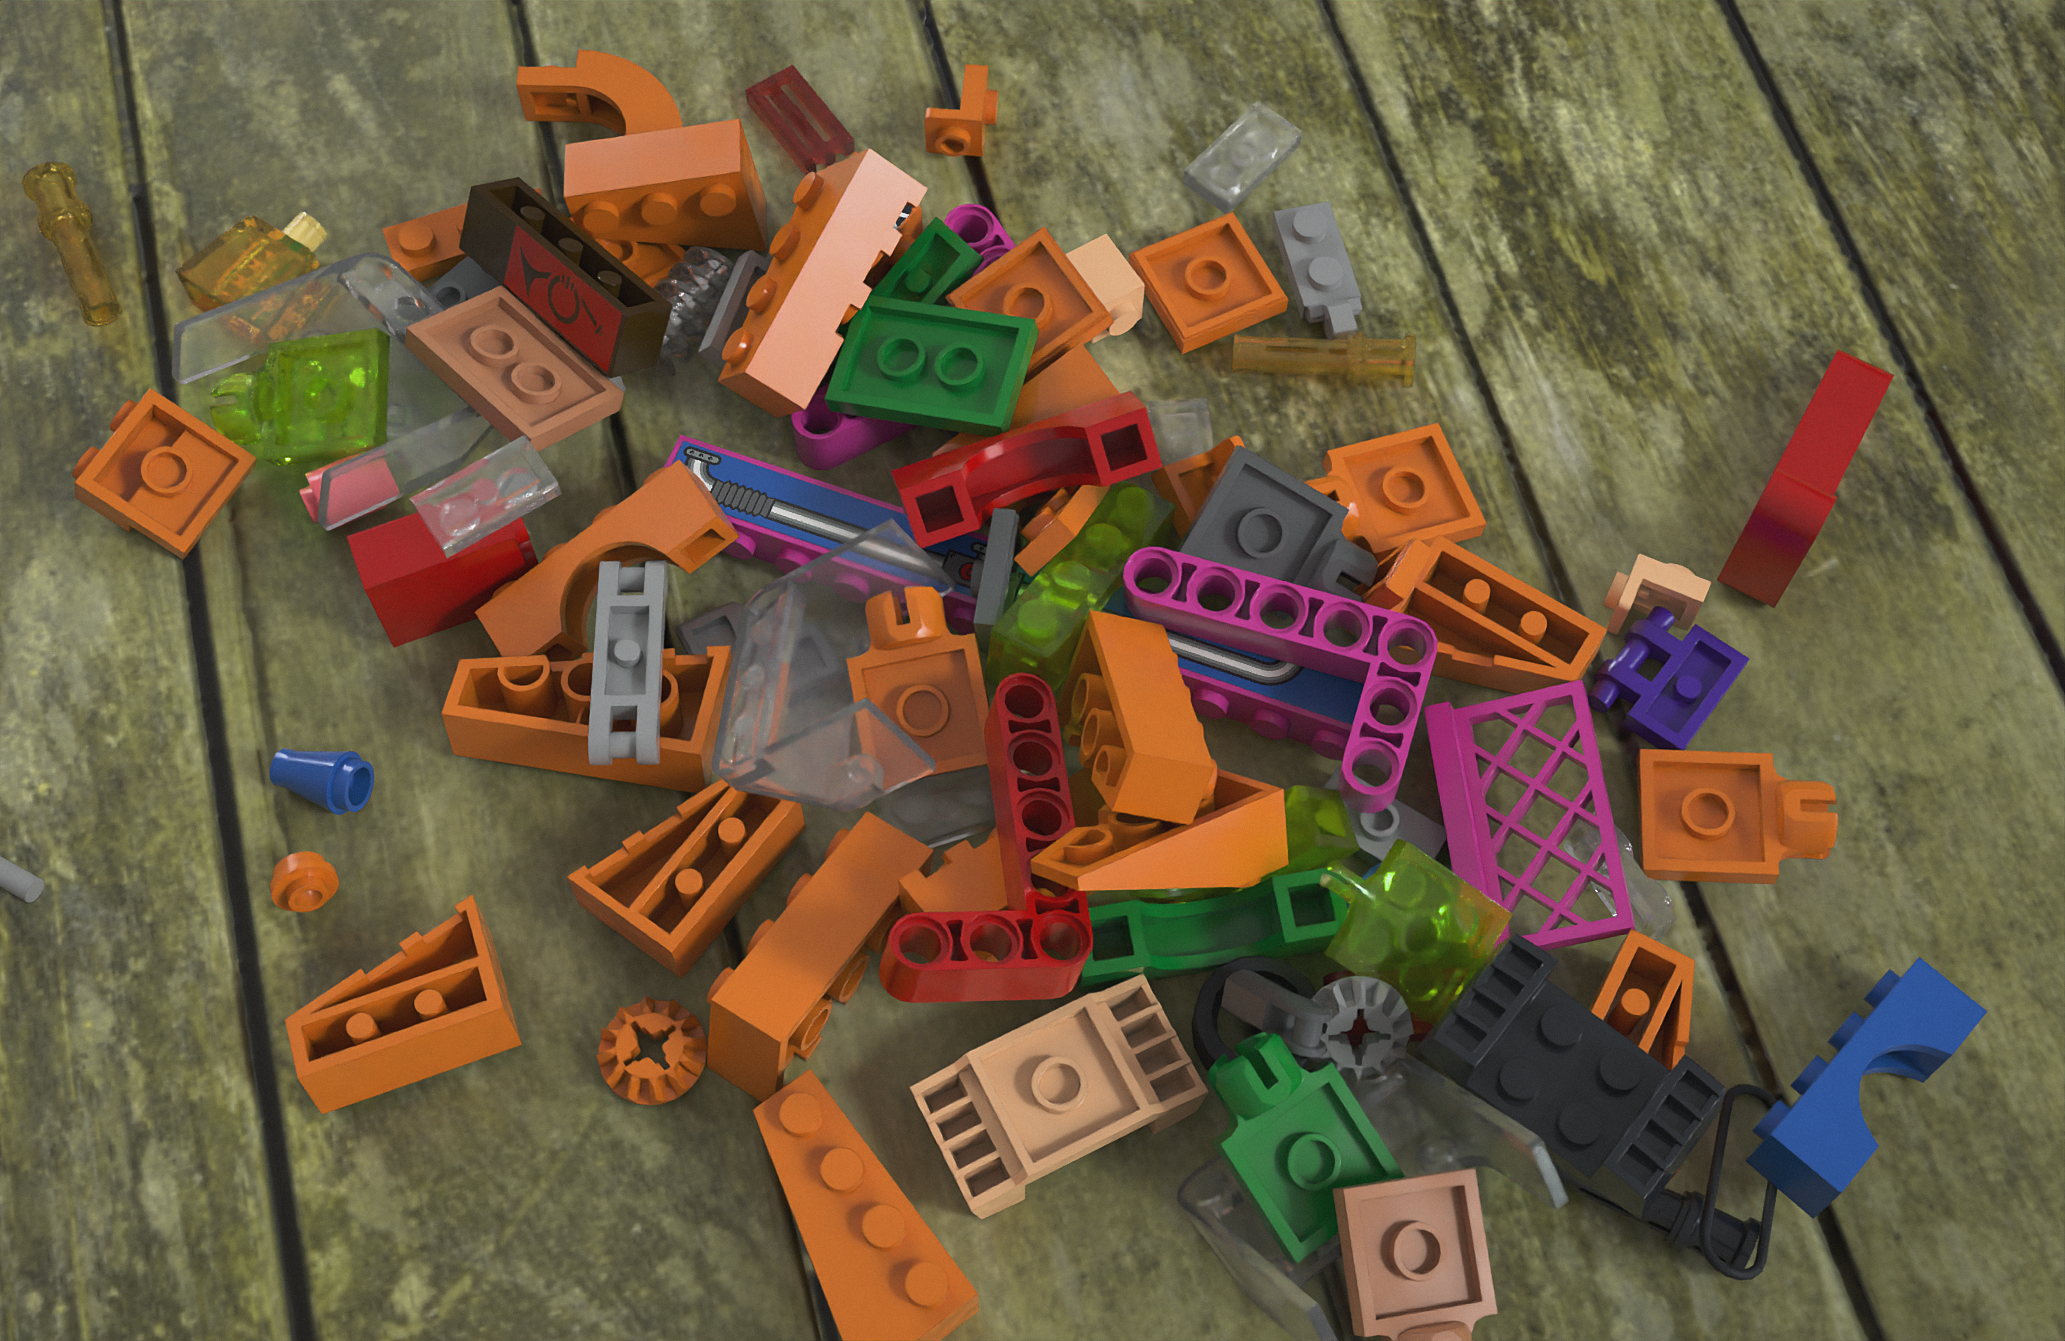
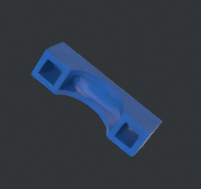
[1745,957,1987,1219]

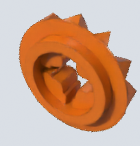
[596,996,707,1105]

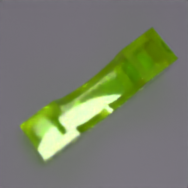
[985,480,1176,693]

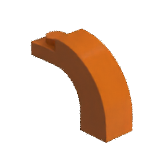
[516,49,683,136]

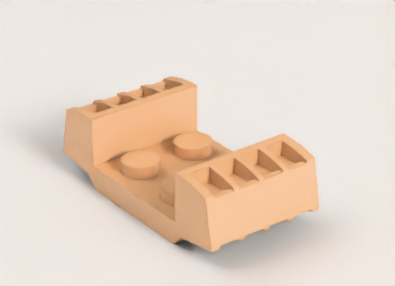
[910,973,1209,1219]

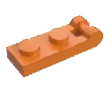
[1013,485,1110,577]

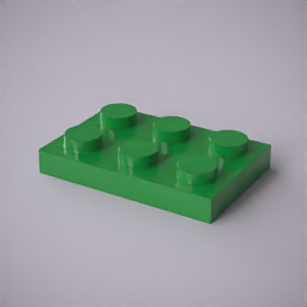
[825,295,1039,437]

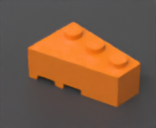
[567,762,806,979]

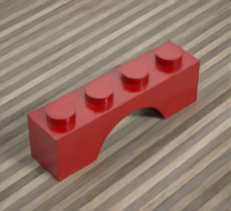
[891,390,1163,549]

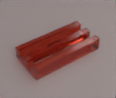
[745,65,855,175]

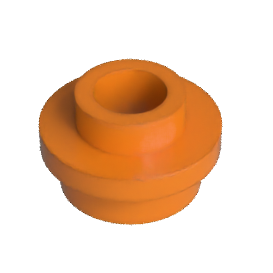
[269,851,339,912]

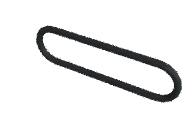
[1699,1084,1777,1280]

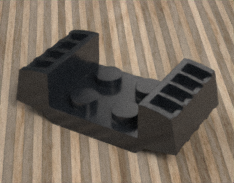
[1416,933,1726,1220]

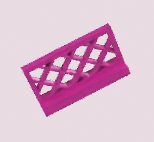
[1424,680,1636,966]

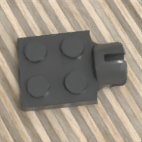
[1176,445,1378,621]

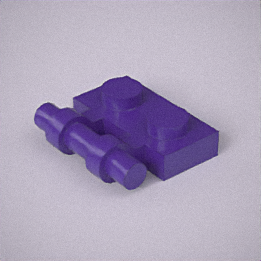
[1587,606,1749,750]

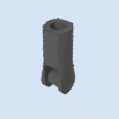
[1221,969,1333,1057]

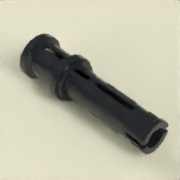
[1541,1159,1761,1269]

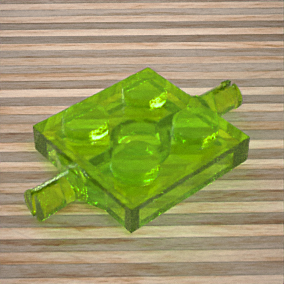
[1320,838,1513,1027]

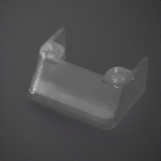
[712,518,955,812]

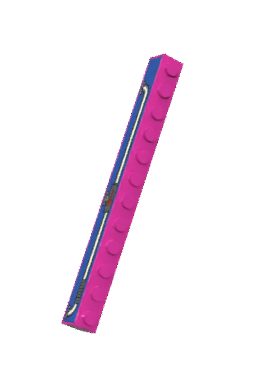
[664,434,1380,760]

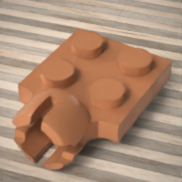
[1332,1168,1498,1341]

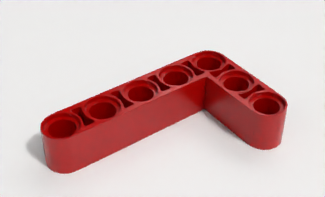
[1717,349,1894,608]
[879,673,1093,1003]

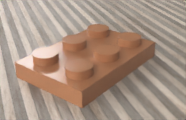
[404,285,624,457]

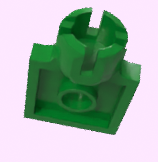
[1207,1032,1405,1264]

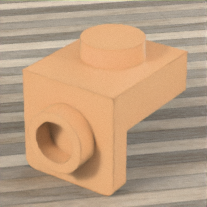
[1603,553,1711,635]

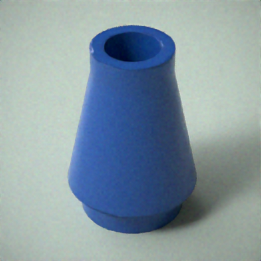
[270,748,374,815]

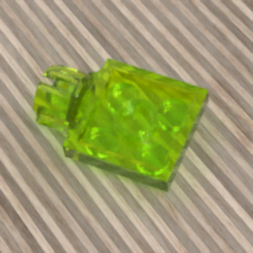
[210,328,390,467]

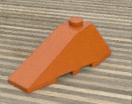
[1031,768,1289,891]

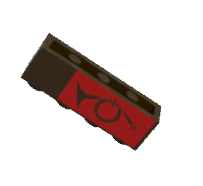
[459,177,673,379]

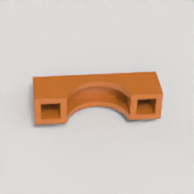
[475,459,740,662]

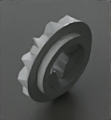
[1308,976,1414,1084]

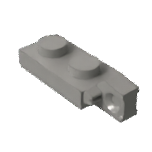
[1272,201,1362,353]

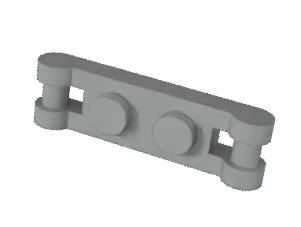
[588,560,668,765]

